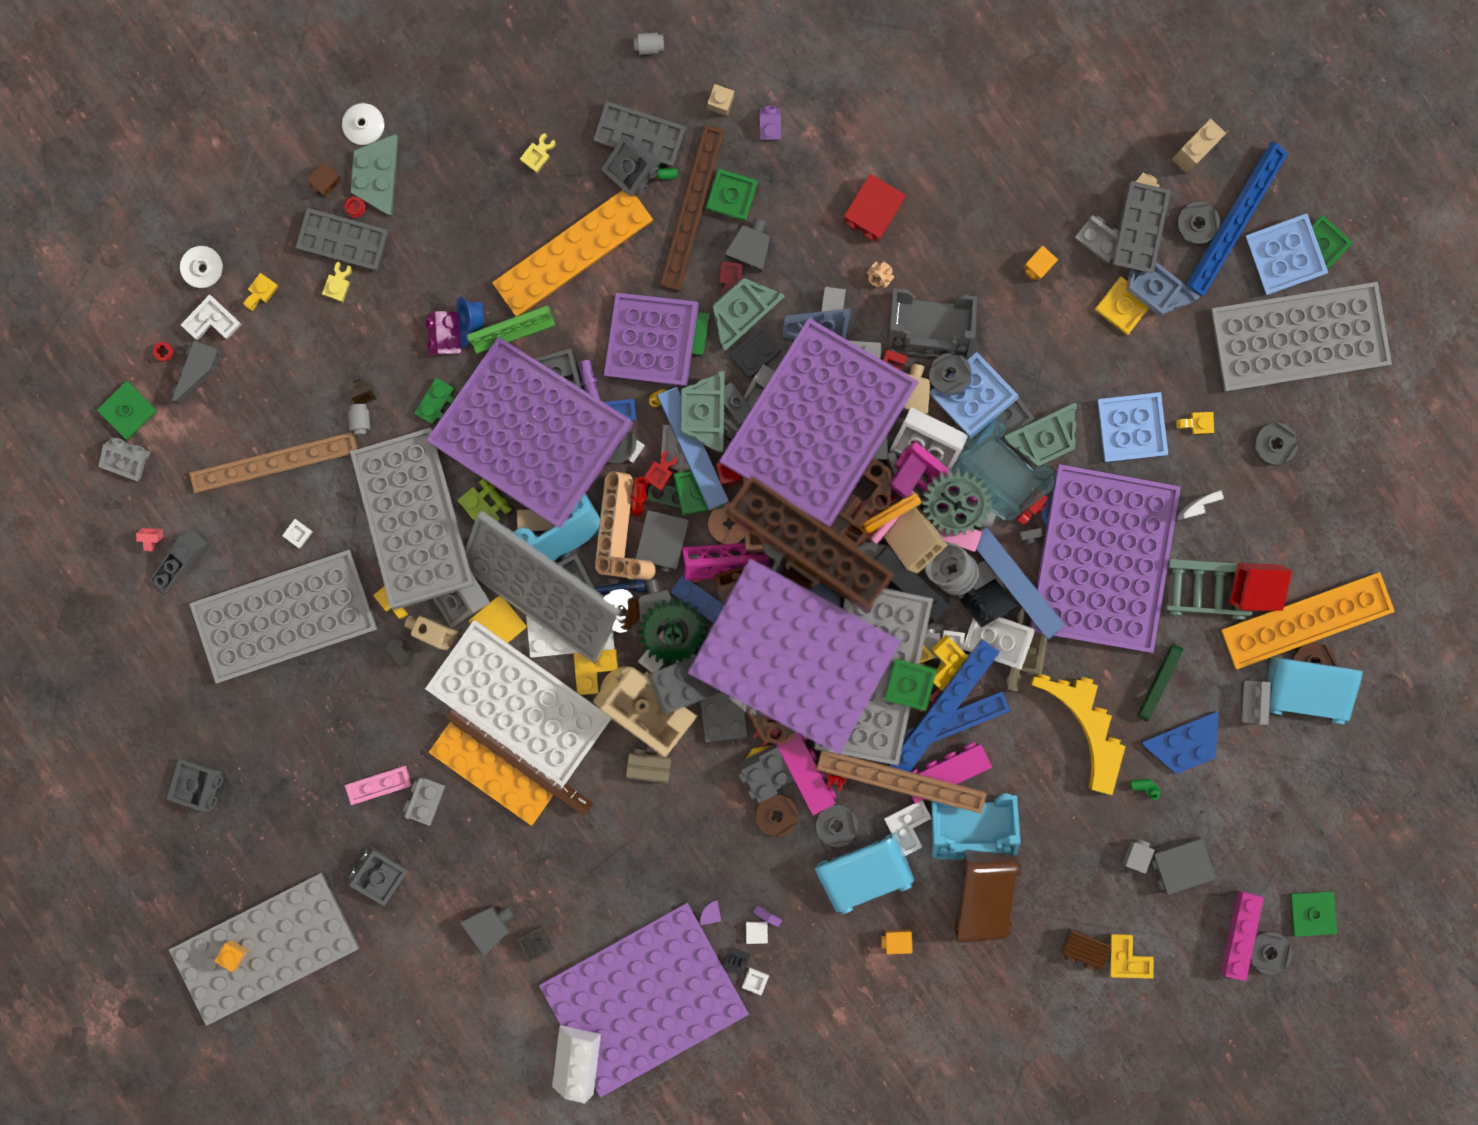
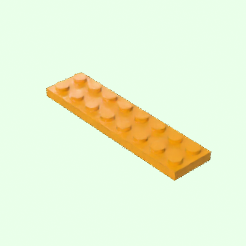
[492,190,653,317]
[1220,572,1395,670]

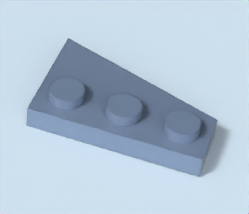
[782,308,851,340]

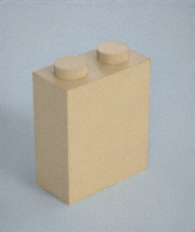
[1172,119,1226,174]
[884,507,948,574]

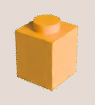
[1023,246,1058,281]
[881,929,912,954]
[214,940,249,972]

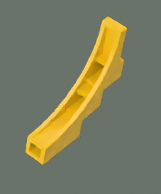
[1030,674,1126,795]

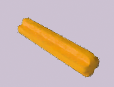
[863,493,921,533]

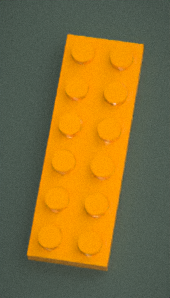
[428,722,554,826]

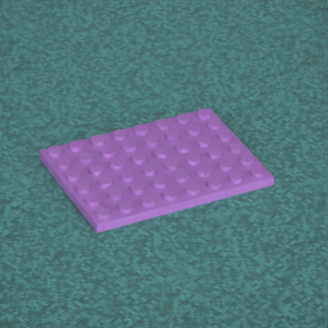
[720,318,919,528]
[426,337,633,529]
[1030,464,1181,653]
[688,559,901,755]
[539,902,749,1097]

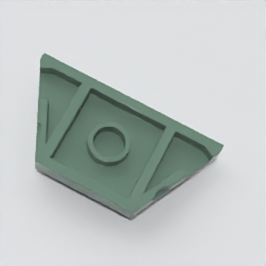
[351,135,399,216]
[711,277,785,350]
[681,371,724,453]
[1002,402,1077,466]

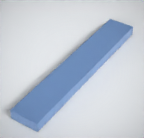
[657,387,729,510]
[976,528,1066,639]

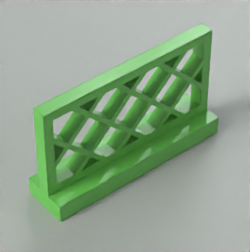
[467,306,556,355]

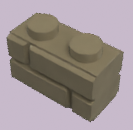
[626,748,672,783]

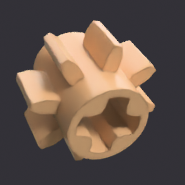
[867,261,894,288]

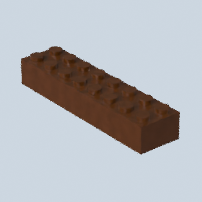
[725,475,894,614]

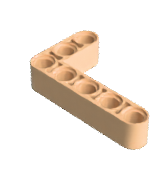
[595,471,655,580]

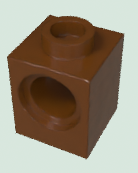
[307,161,343,198]

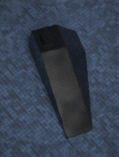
[874,547,950,626]

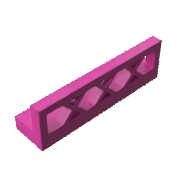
[894,442,977,518]
[682,543,770,580]

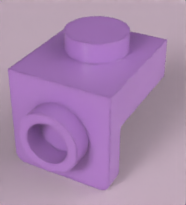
[759,106,781,140]

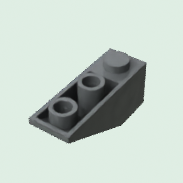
[171,341,222,403]
[149,529,208,594]

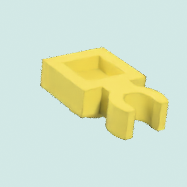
[520,133,556,173]
[322,262,352,302]

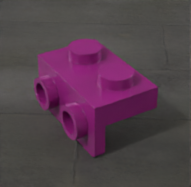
[425,312,461,356]

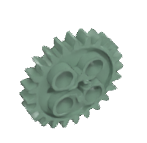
[922,468,992,536]

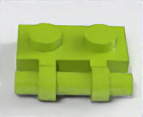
[458,479,512,522]

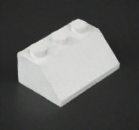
[889,407,968,469]
[552,1025,601,1103]

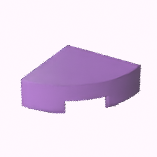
[700,900,721,925]
[753,906,782,927]

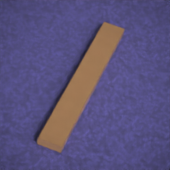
[189,432,358,494]
[816,750,987,814]

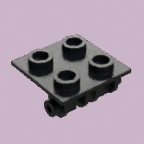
[959,579,1017,628]

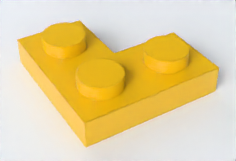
[931,634,968,691]
[574,649,618,695]
[1109,934,1154,978]

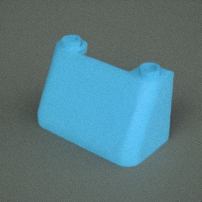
[513,493,600,562]
[1267,657,1363,724]
[931,793,1020,860]
[814,832,915,914]

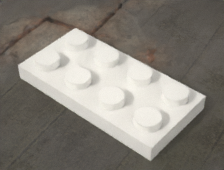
[526,615,615,657]

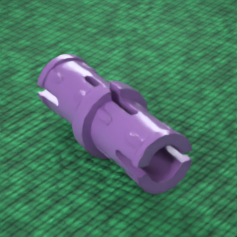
[577,360,601,401]

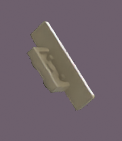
[1006,606,1047,691]

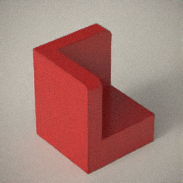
[883,350,907,371]
[715,463,742,488]

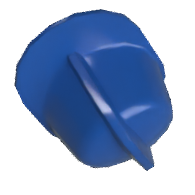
[457,296,484,348]

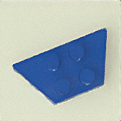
[1141,711,1219,774]

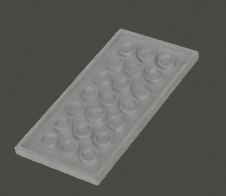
[1210,282,1392,392]
[350,428,475,610]
[465,511,621,664]
[189,550,378,684]
[814,588,933,765]
[169,873,359,1026]

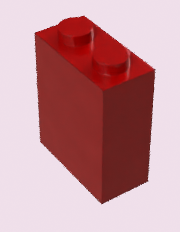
[843,174,906,242]
[1229,563,1292,611]

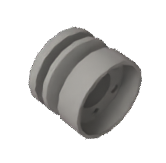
[925,542,979,596]

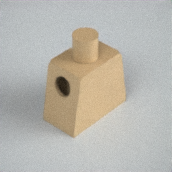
[903,364,930,415]
[405,616,458,651]

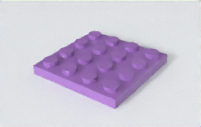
[604,293,699,386]

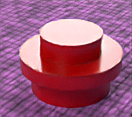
[344,197,366,218]

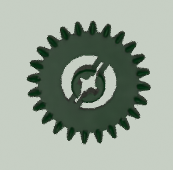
[638,598,708,666]

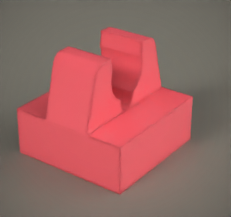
[136,528,163,551]

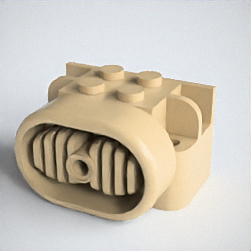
[593,667,697,757]

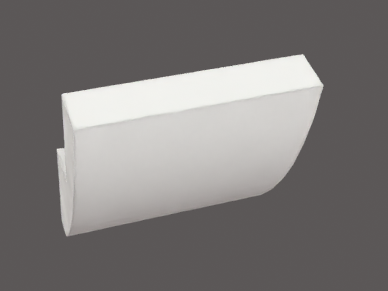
[1176,491,1224,520]

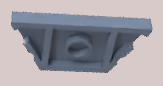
[1126,262,1200,317]

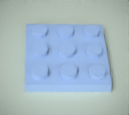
[1246,214,1328,295]
[929,352,1019,439]
[1097,392,1168,462]

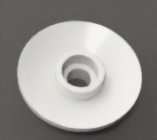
[342,103,384,145]
[180,246,223,288]

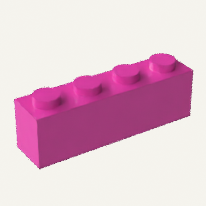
[774,732,837,815]
[910,742,992,804]
[1220,890,1264,981]

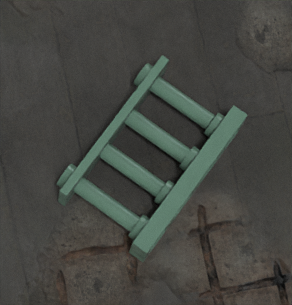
[1163,559,1252,620]

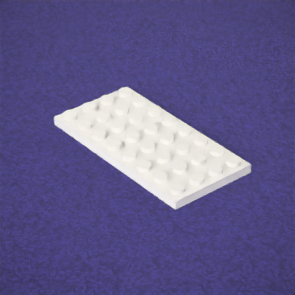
[425,620,612,787]

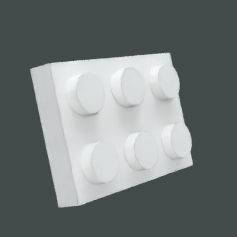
[963,617,1035,670]

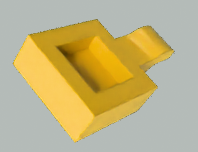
[243,273,279,311]
[1176,412,1214,434]
[373,586,408,619]

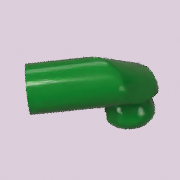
[654,168,678,180]
[1130,779,1161,800]

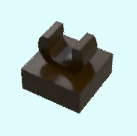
[349,379,376,404]

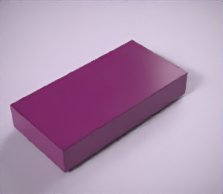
[889,452,928,499]

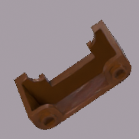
[954,849,1021,943]

